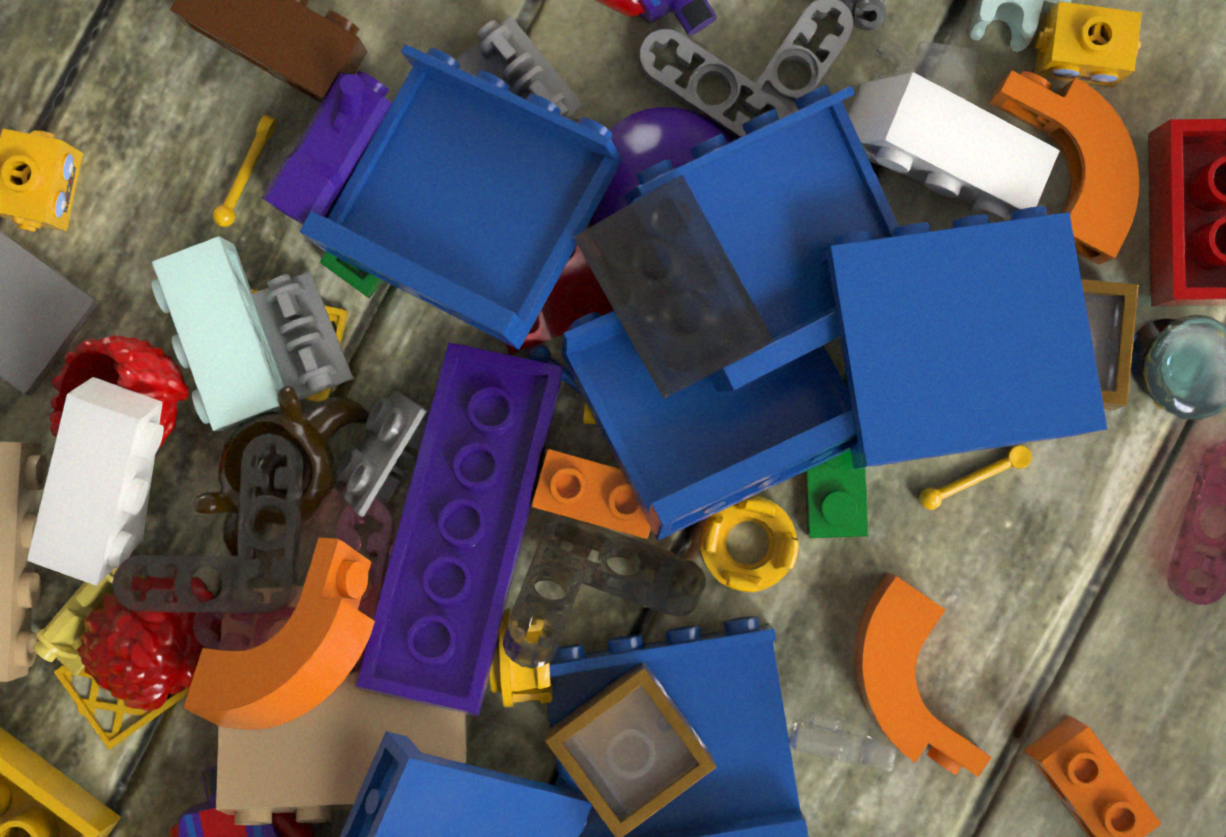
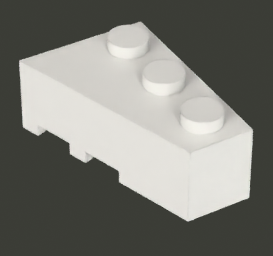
[848,72,1060,222]
[27,377,164,586]

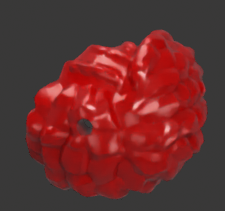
[49,335,190,449]
[77,570,222,711]

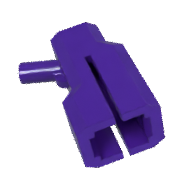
[261,71,392,225]

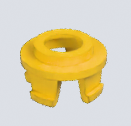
[700,496,799,592]
[489,608,553,708]

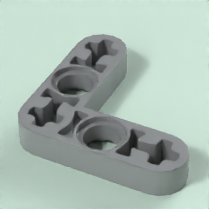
[639,0,853,140]

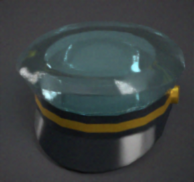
[1131,315,1226,420]

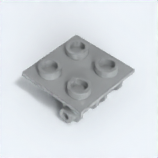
[456,15,584,119]
[253,271,354,401]
[335,389,430,517]

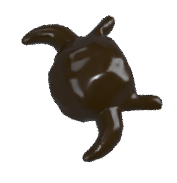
[194,386,369,568]

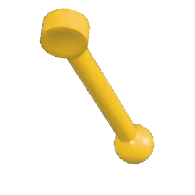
[212,115,277,227]
[919,445,1032,510]

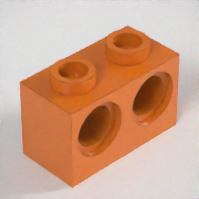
[532,449,651,539]
[1023,716,1161,837]

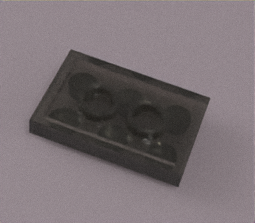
[574,175,773,399]

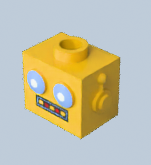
[1034,1,1142,87]
[0,128,83,232]

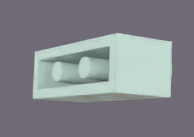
[152,236,286,432]

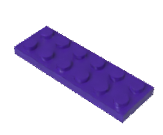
[356,342,563,717]

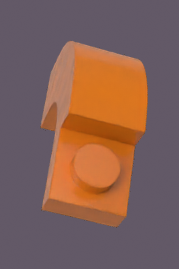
[988,71,1140,265]
[183,537,375,730]
[854,572,992,777]

